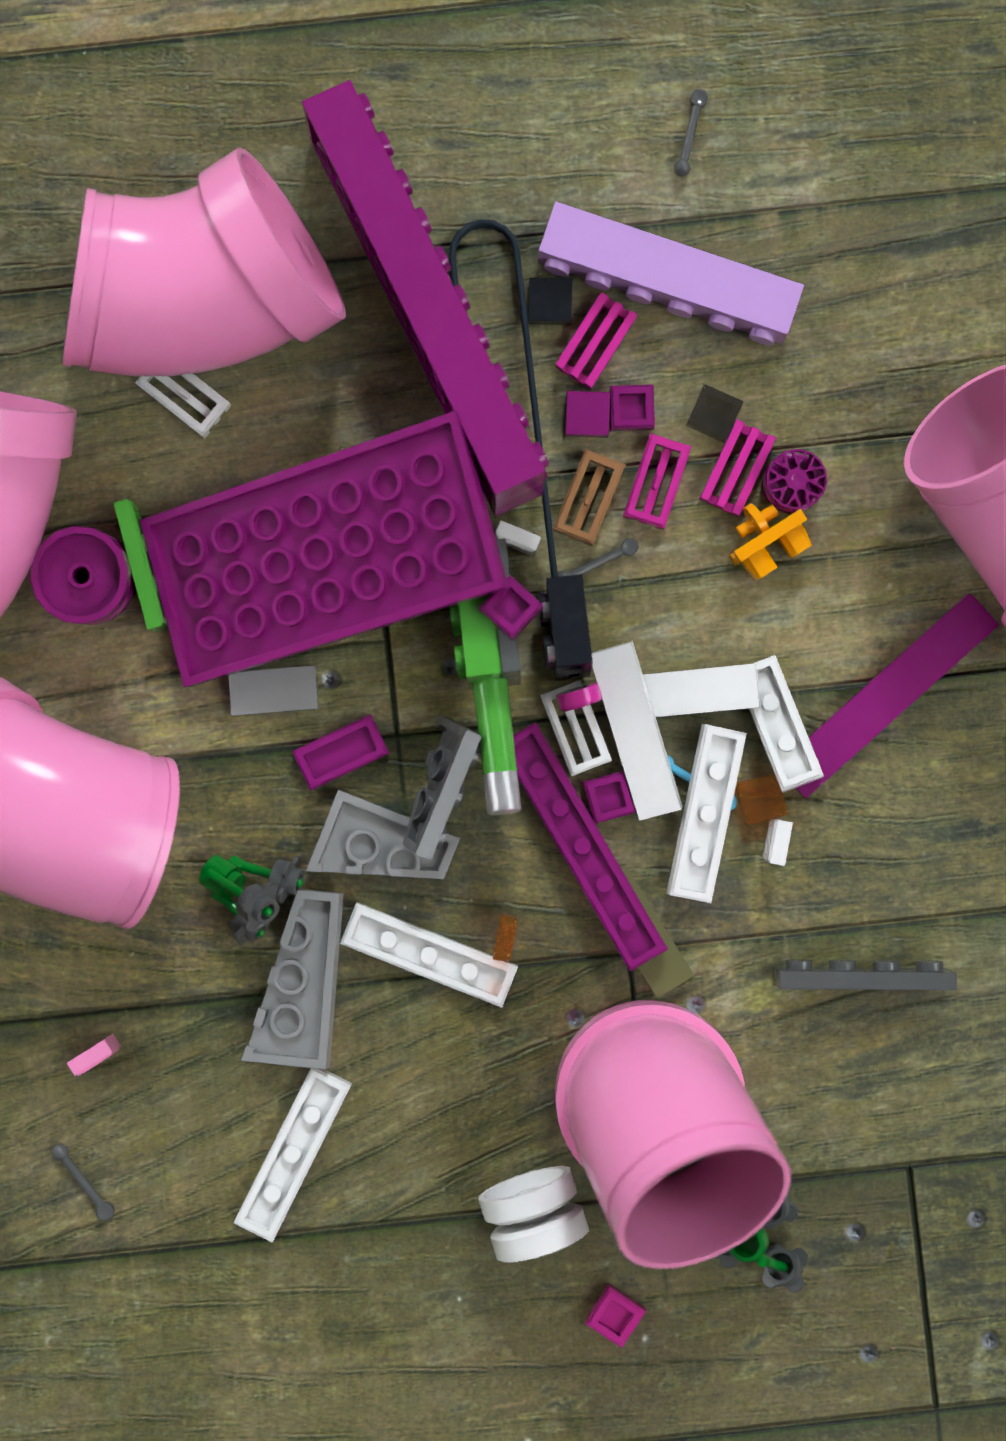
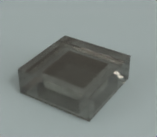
[686,384,744,443]

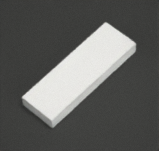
[749,655,824,793]
[643,663,760,717]

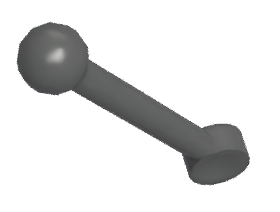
[674,89,708,176]
[558,538,639,577]
[52,1144,115,1221]

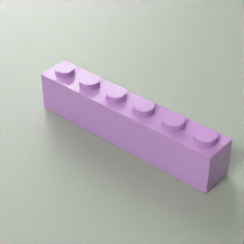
[538,201,804,346]

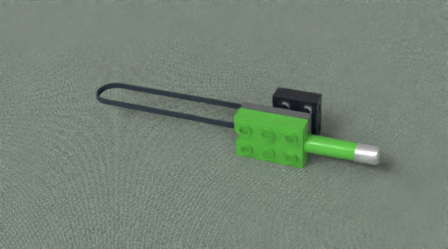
[449,219,593,815]

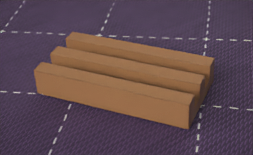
[553,449,625,546]

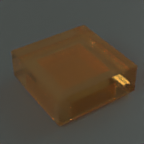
[735,773,789,825]
[493,913,518,962]

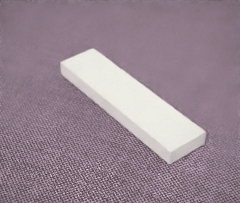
[592,641,683,821]
[666,724,747,903]
[340,902,518,1008]
[234,1068,352,1242]

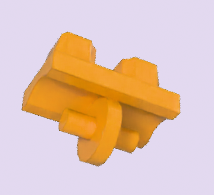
[728,503,812,581]

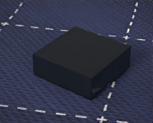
[528,278,573,325]

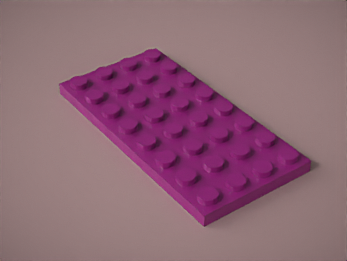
[140,411,509,687]

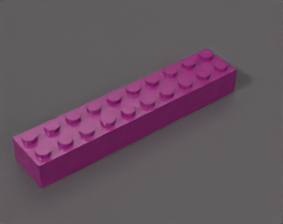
[302,80,549,517]

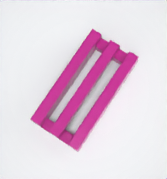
[555,292,638,390]
[699,419,776,517]
[623,433,691,530]

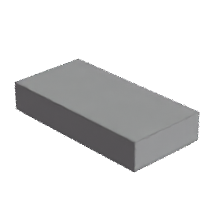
[228,665,319,716]

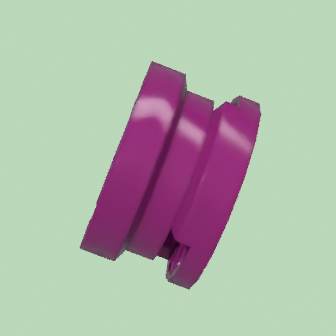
[762,449,827,514]

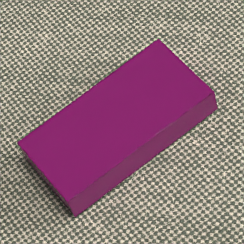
[292,714,390,791]

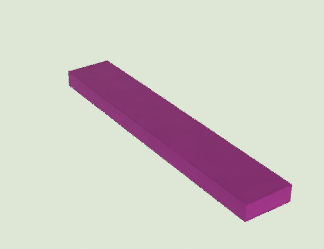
[795,593,999,799]
[513,722,668,971]

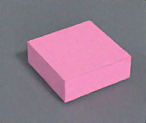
[67,1034,121,1076]

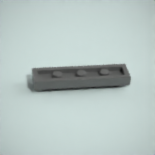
[774,959,957,990]

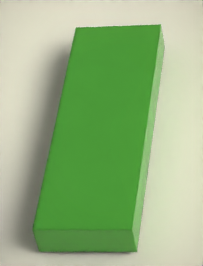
[113,499,168,633]

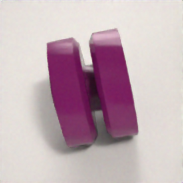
[30,526,137,625]

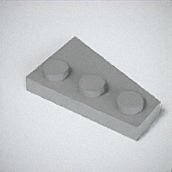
[306,790,460,879]

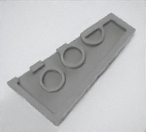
[241,889,344,1070]

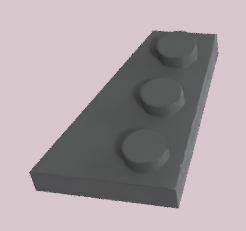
[403,714,482,860]

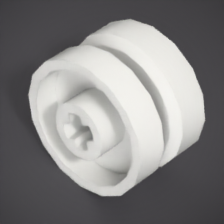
[479,1166,589,1262]

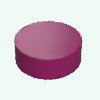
[556,682,602,712]

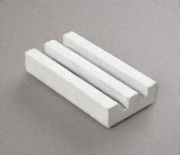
[135,373,232,439]
[540,680,612,776]

